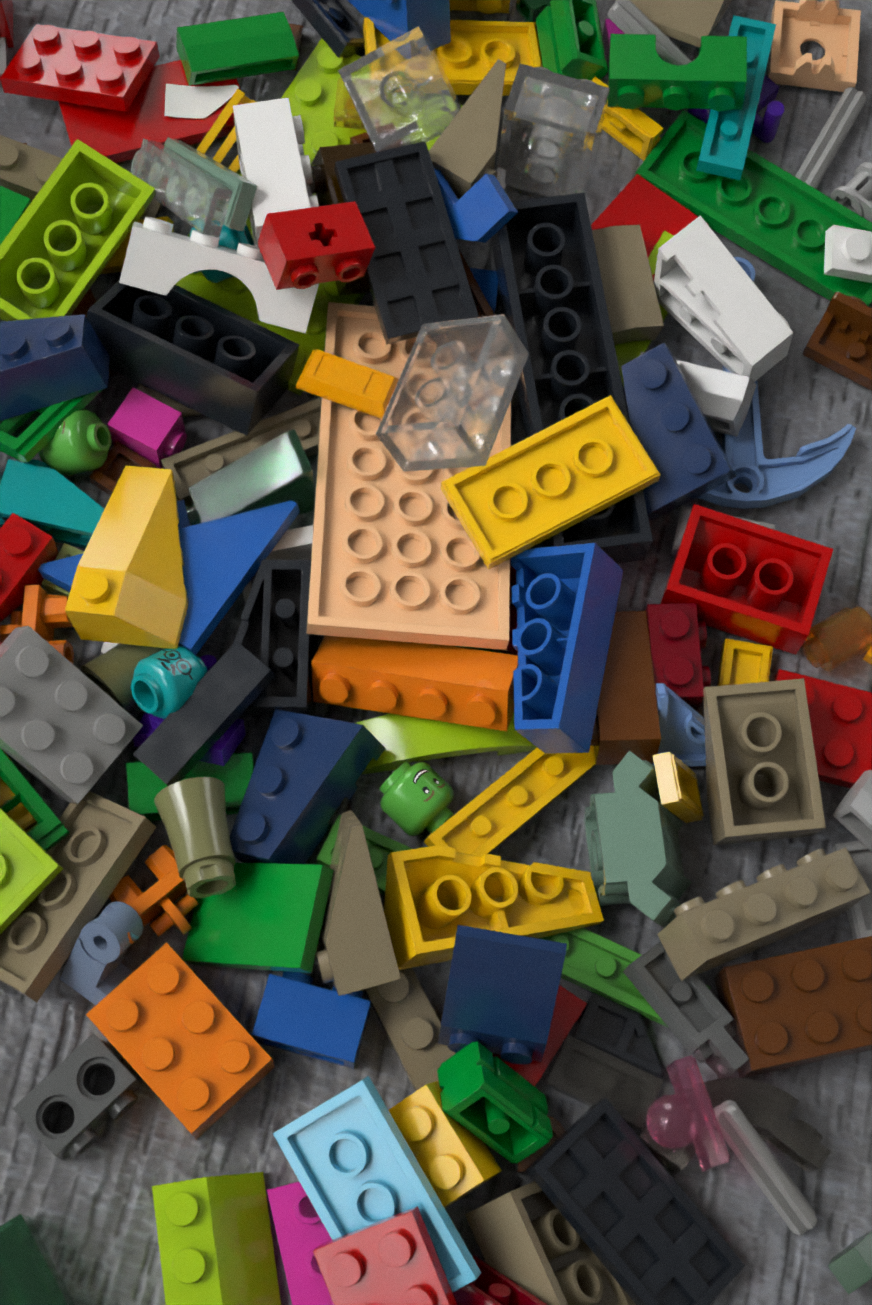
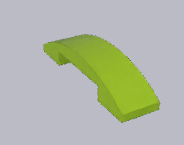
[355,713,537,775]

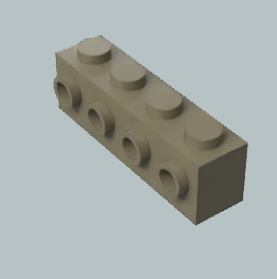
[657,847,871,981]

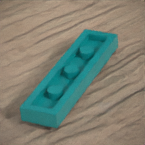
[696,15,776,180]

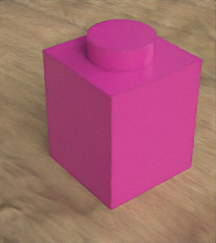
[107,388,187,469]

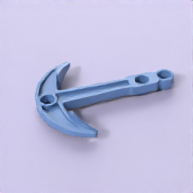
[629,257,856,509]

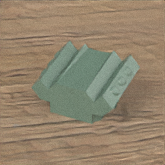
[583,751,692,928]

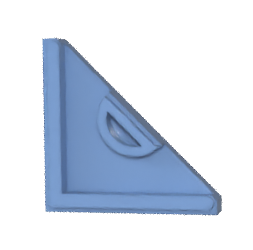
[651,683,706,767]

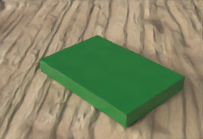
[182,862,334,973]

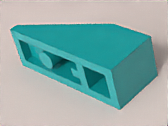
[0,459,104,549]

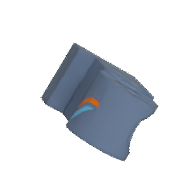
[60,901,143,1005]

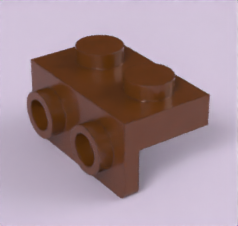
[802,292,872,390]

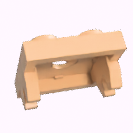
[767,0,861,92]

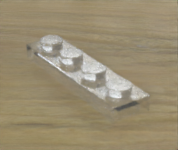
[131,138,233,237]

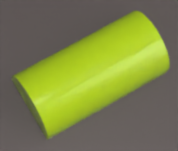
[0,139,156,321]

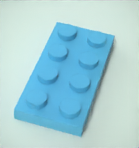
[273,1076,481,1292]

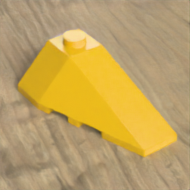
[65,466,188,649]
[384,845,604,970]

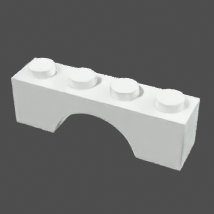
[119,217,319,333]

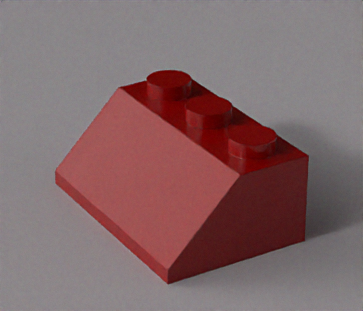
[660,504,833,655]

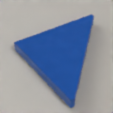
[38,500,300,656]

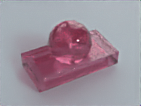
[646,1055,730,1172]

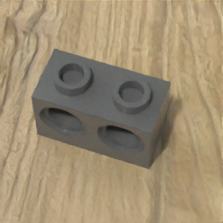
[12,1033,142,1160]

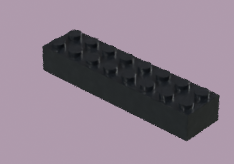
[491,192,653,564]

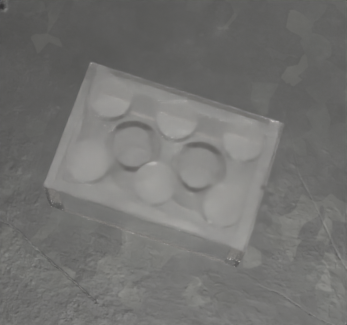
[497,63,610,198]
[376,314,529,472]

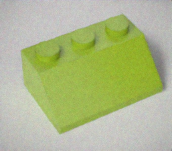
[152,1172,281,1305]

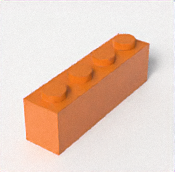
[311,635,518,731]

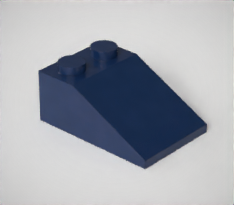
[438,925,567,1065]

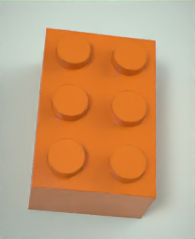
[86,942,275,1140]

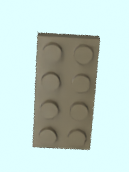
[0,791,156,1003]

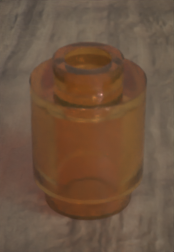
[802,606,872,672]

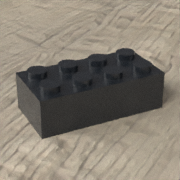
[87,280,300,436]

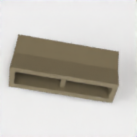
[592,225,664,345]

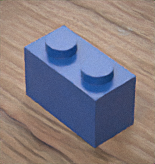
[252,971,371,1069]

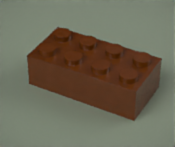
[714,936,872,1079]

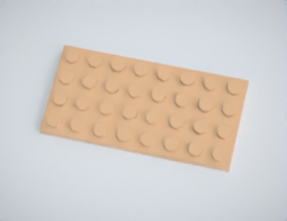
[306,302,511,650]

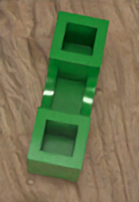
[607,34,747,111]

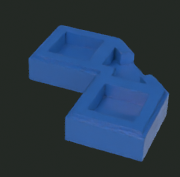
[434,169,518,243]

